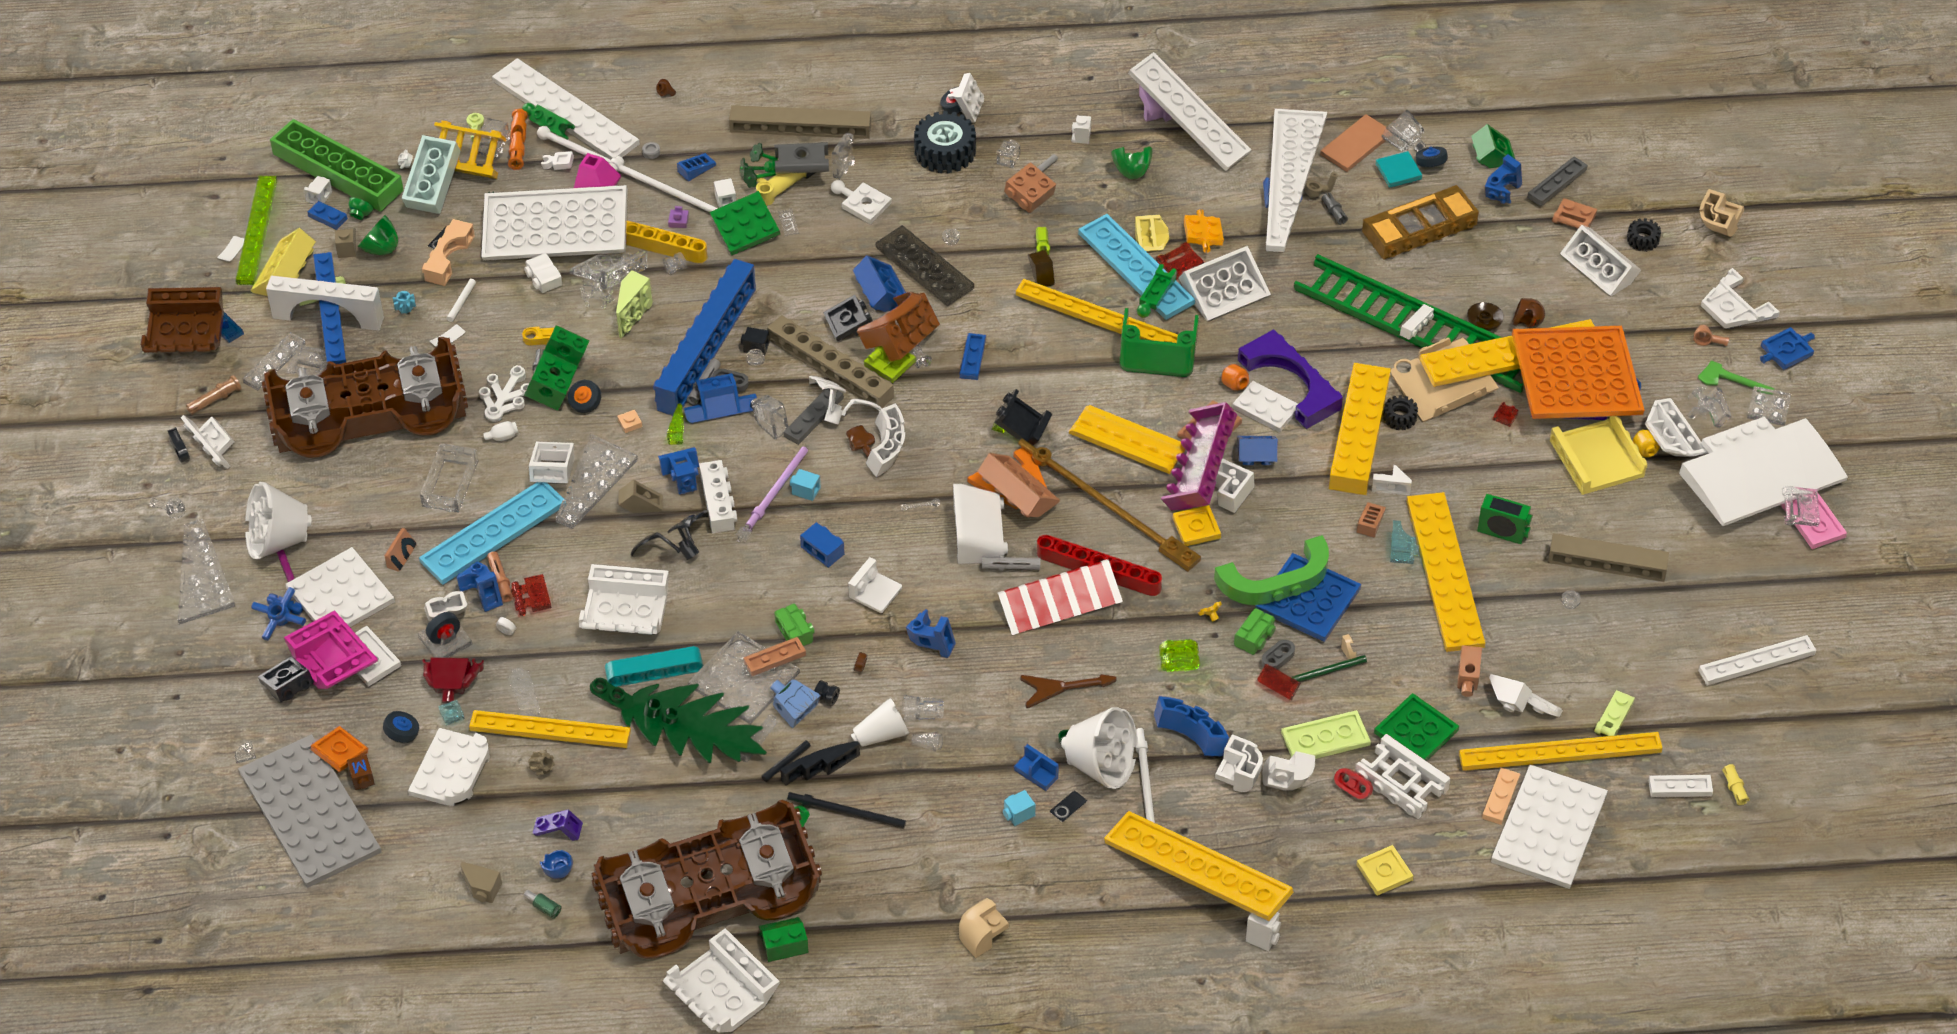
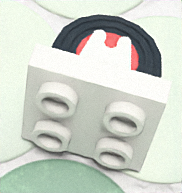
[940,73,984,123]

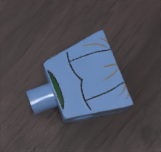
[770,680,820,728]

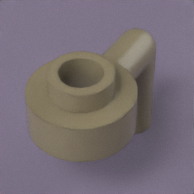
[1304,172,1338,198]

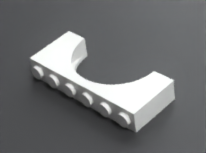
[266,276,384,331]

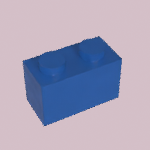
[800,522,845,568]

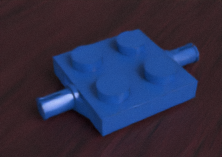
[1760,327,1815,370]

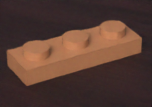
[744,637,806,676]

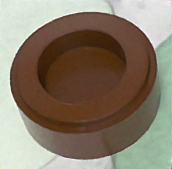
[854,652,868,673]

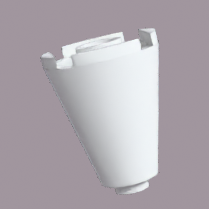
[851,698,909,747]

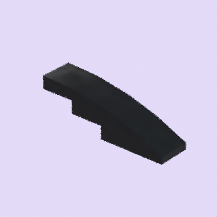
[780,741,860,786]

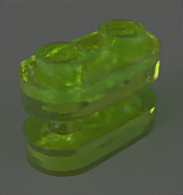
[1159,639,1200,672]

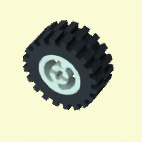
[914,111,976,174]

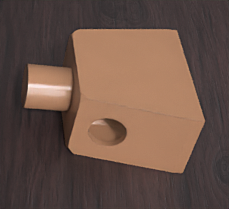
[1457,645,1482,697]

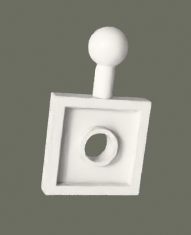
[831,180,892,224]

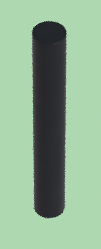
[761,740,811,782]

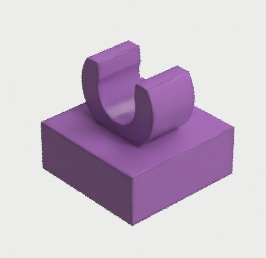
[668,206,689,228]

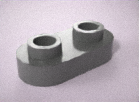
[712,369,749,392]
[1262,640,1295,671]

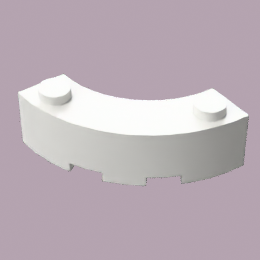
[866,403,905,477]

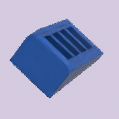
[677,153,716,181]

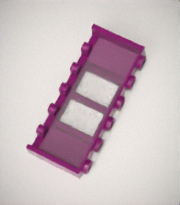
[1161,402,1237,511]

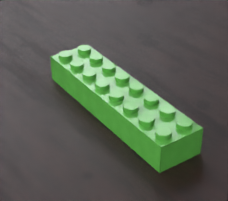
[270,119,404,212]

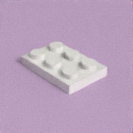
[1232,381,1298,433]
[355,626,401,687]

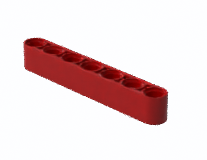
[1037,535,1162,596]

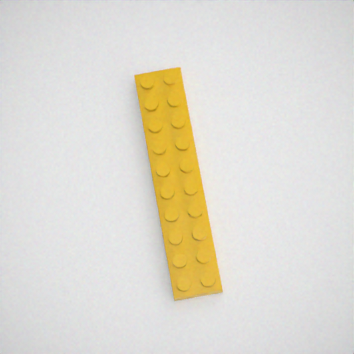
[1420,319,1594,387]
[1406,492,1485,652]
[1104,811,1294,921]

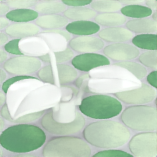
[809,376,882,425]

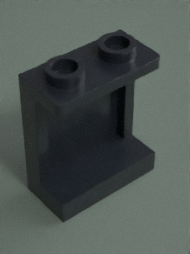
[994,389,1052,445]

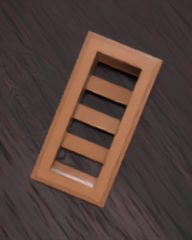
[1356,502,1386,538]

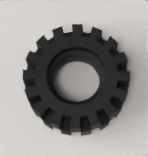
[1627,218,1661,252]
[1383,395,1418,430]

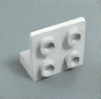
[848,557,902,613]

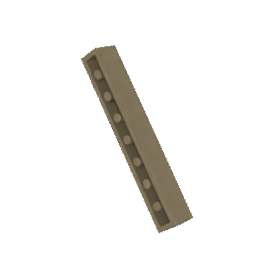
[729,105,871,139]

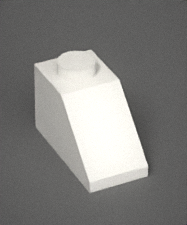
[1489,674,1532,712]

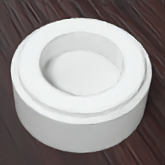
[496,617,516,635]

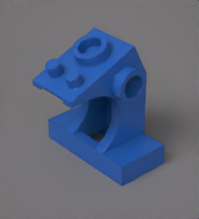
[1485,154,1522,204]
[658,447,699,494]
[456,562,503,612]
[906,609,956,658]

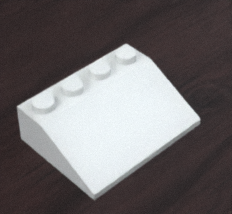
[1179,246,1271,321]

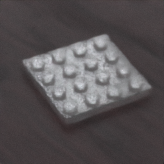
[688,631,800,725]

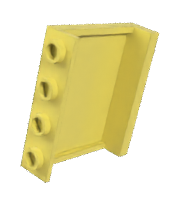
[1550,416,1647,495]

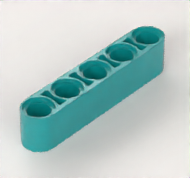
[605,646,703,687]

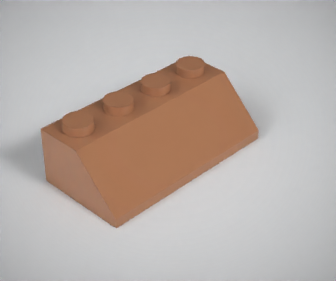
[977,453,1060,518]

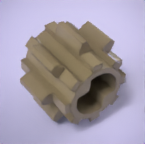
[528,750,555,775]

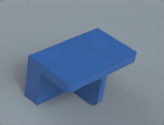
[1014,744,1059,791]

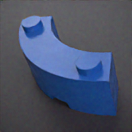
[1154,696,1229,756]

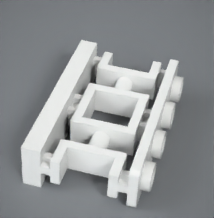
[1355,734,1450,819]

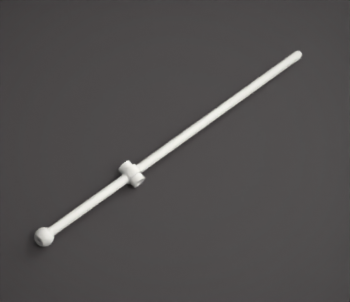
[537,126,772,239]

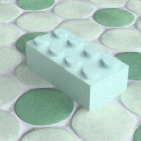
[401,135,461,214]

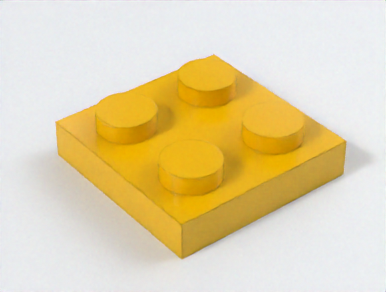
[1172,505,1221,546]

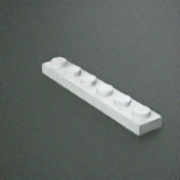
[1698,635,1816,686]

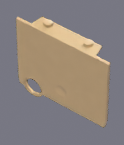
[1391,338,1499,422]

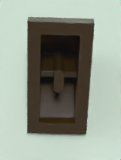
[1028,250,1055,287]

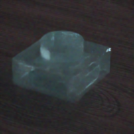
[438,700,465,726]

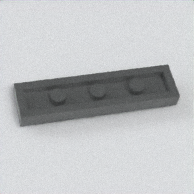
[1528,156,1588,206]
[783,388,844,445]

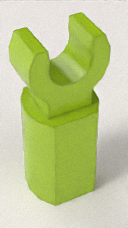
[1035,227,1050,255]

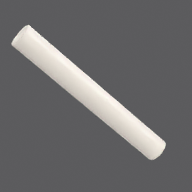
[447,279,476,322]

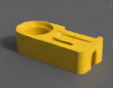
[522,327,555,346]

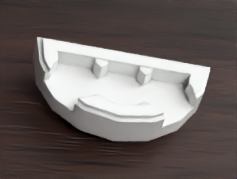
[1527,692,1563,717]

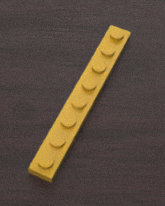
[469,710,631,748]

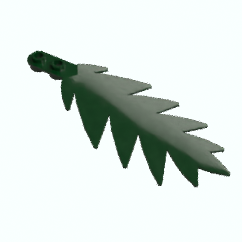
[590,678,767,764]

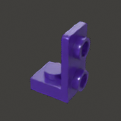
[533,809,583,841]

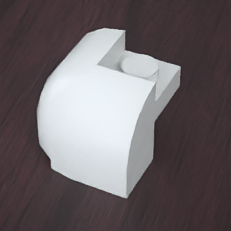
[1215,735,1263,792]
[1263,751,1315,791]

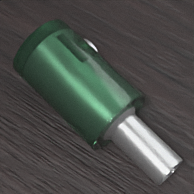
[524,890,562,919]

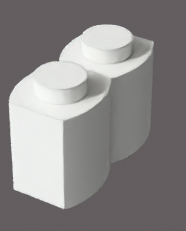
[524,253,562,293]
[424,591,467,621]

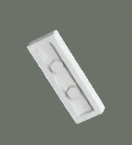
[1648,775,1713,797]

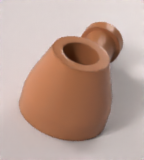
[1694,325,1729,346]

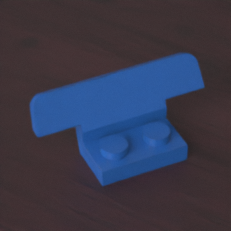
[684,373,758,423]

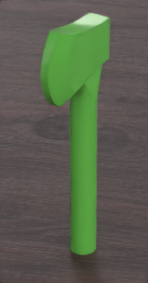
[1698,361,1775,395]

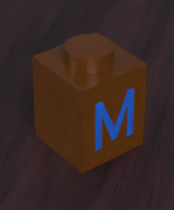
[347,754,375,790]

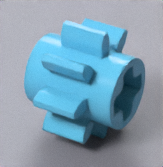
[393,291,416,313]

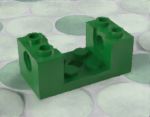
[524,325,590,411]

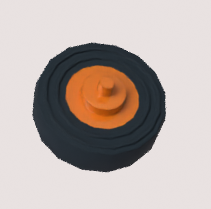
[568,379,602,413]

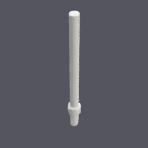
[1136,728,1155,823]

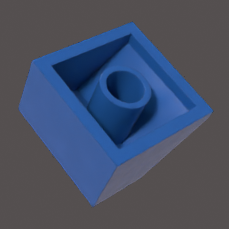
[1237,436,1278,465]

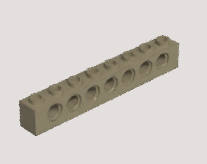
[767,315,894,408]

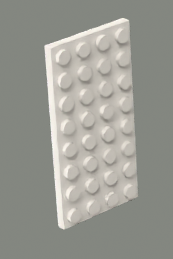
[482,185,628,260]

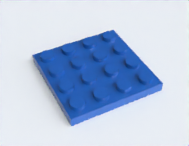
[1255,553,1361,642]

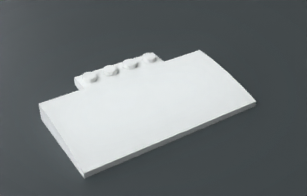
[1679,417,1848,526]

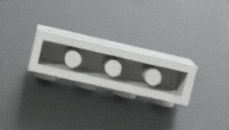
[699,460,737,533]

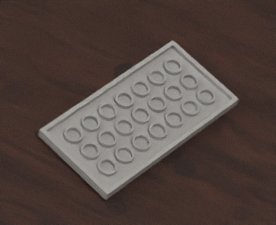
[238,734,382,888]

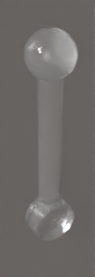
[901,498,940,511]

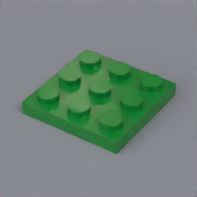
[710,191,781,256]
[1374,693,1459,761]

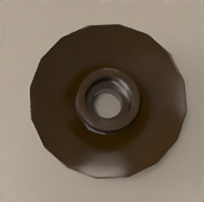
[1467,302,1504,330]

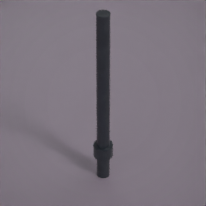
[787,792,907,828]

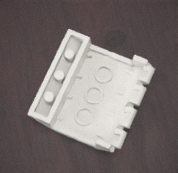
[579,564,669,635]
[663,929,780,1033]

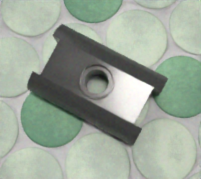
[774,142,829,174]

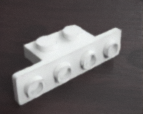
[181,415,234,469]

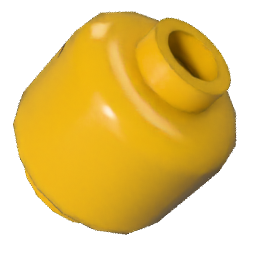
[1633,430,1660,458]

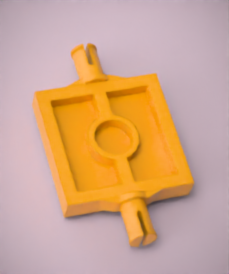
[1183,209,1224,253]

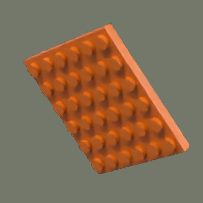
[1512,326,1645,419]

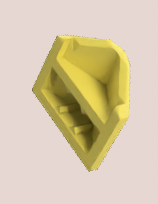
[1135,215,1169,252]

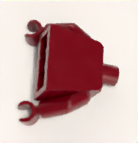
[422,657,484,704]

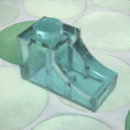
[1390,520,1419,564]

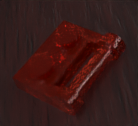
[1156,241,1204,280]

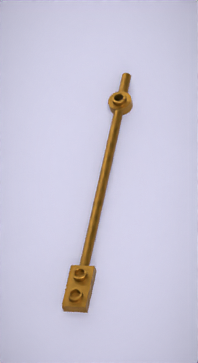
[1018,439,1201,572]

